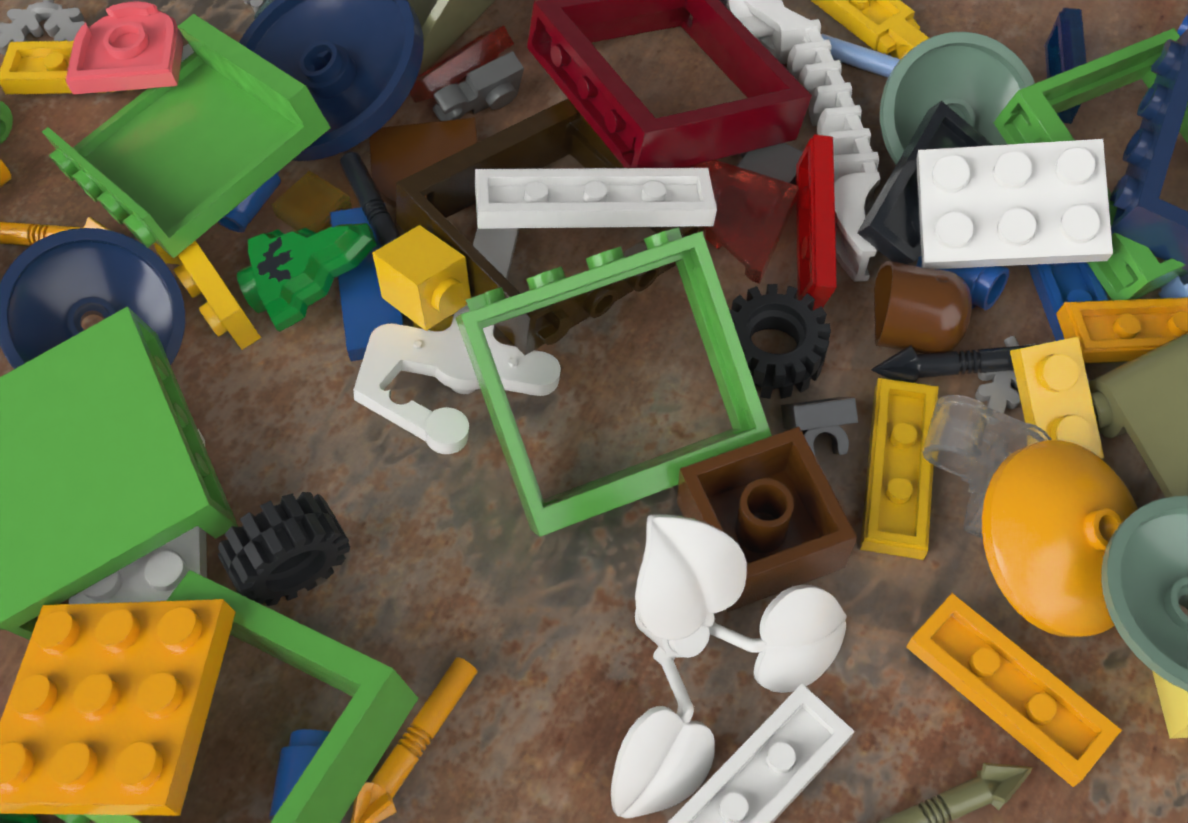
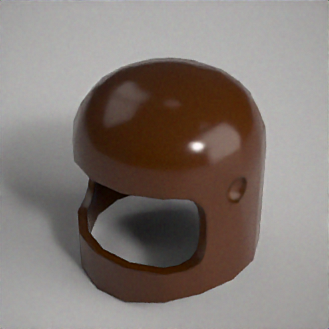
[874,260,972,354]

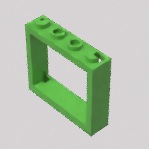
[993,28,1188,300]
[455,227,772,537]
[54,570,419,823]

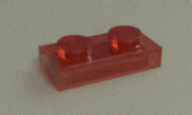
[409,25,514,104]

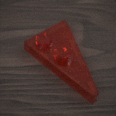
[682,159,799,284]

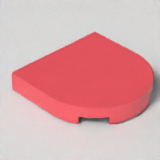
[66,1,183,95]

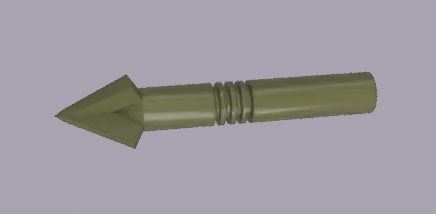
[876,763,1033,823]

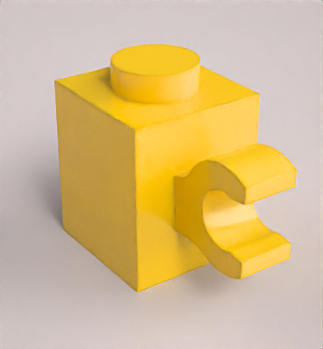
[372,225,471,332]

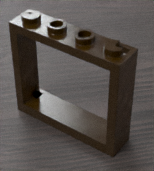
[396,98,704,355]

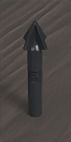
[340,152,401,247]
[871,344,1039,383]

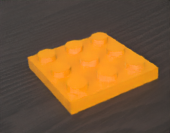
[0,599,236,816]

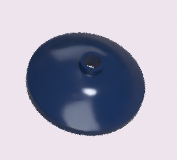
[0,228,185,369]

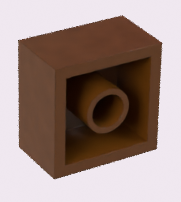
[677,427,857,612]

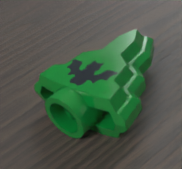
[237,223,377,332]

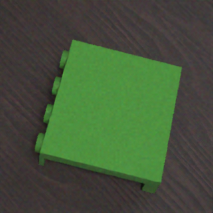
[42,14,331,258]
[0,306,238,640]

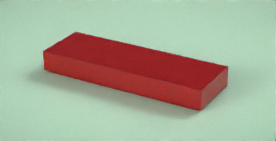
[796,134,837,310]

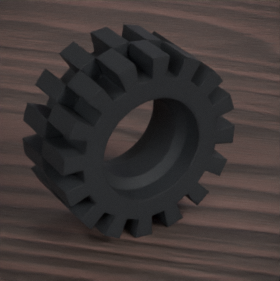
[729,284,831,399]
[218,492,350,606]

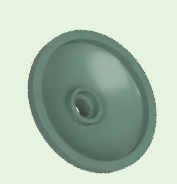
[880,32,1035,165]
[1101,496,1188,691]

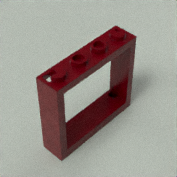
[527,0,812,168]

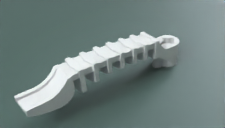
[720,0,881,282]

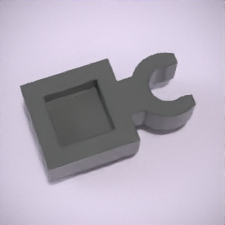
[432,51,524,121]

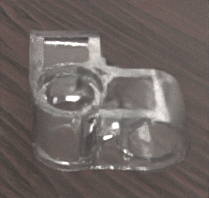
[922,395,1052,539]

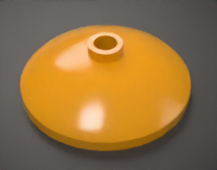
[982,440,1138,637]

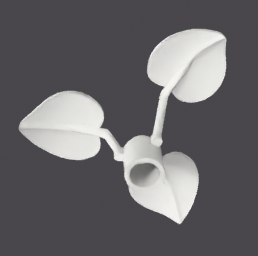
[611,514,847,818]

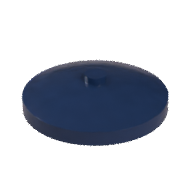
[239,0,424,161]

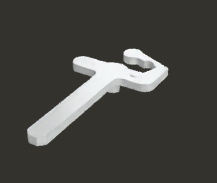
[354,228,561,454]

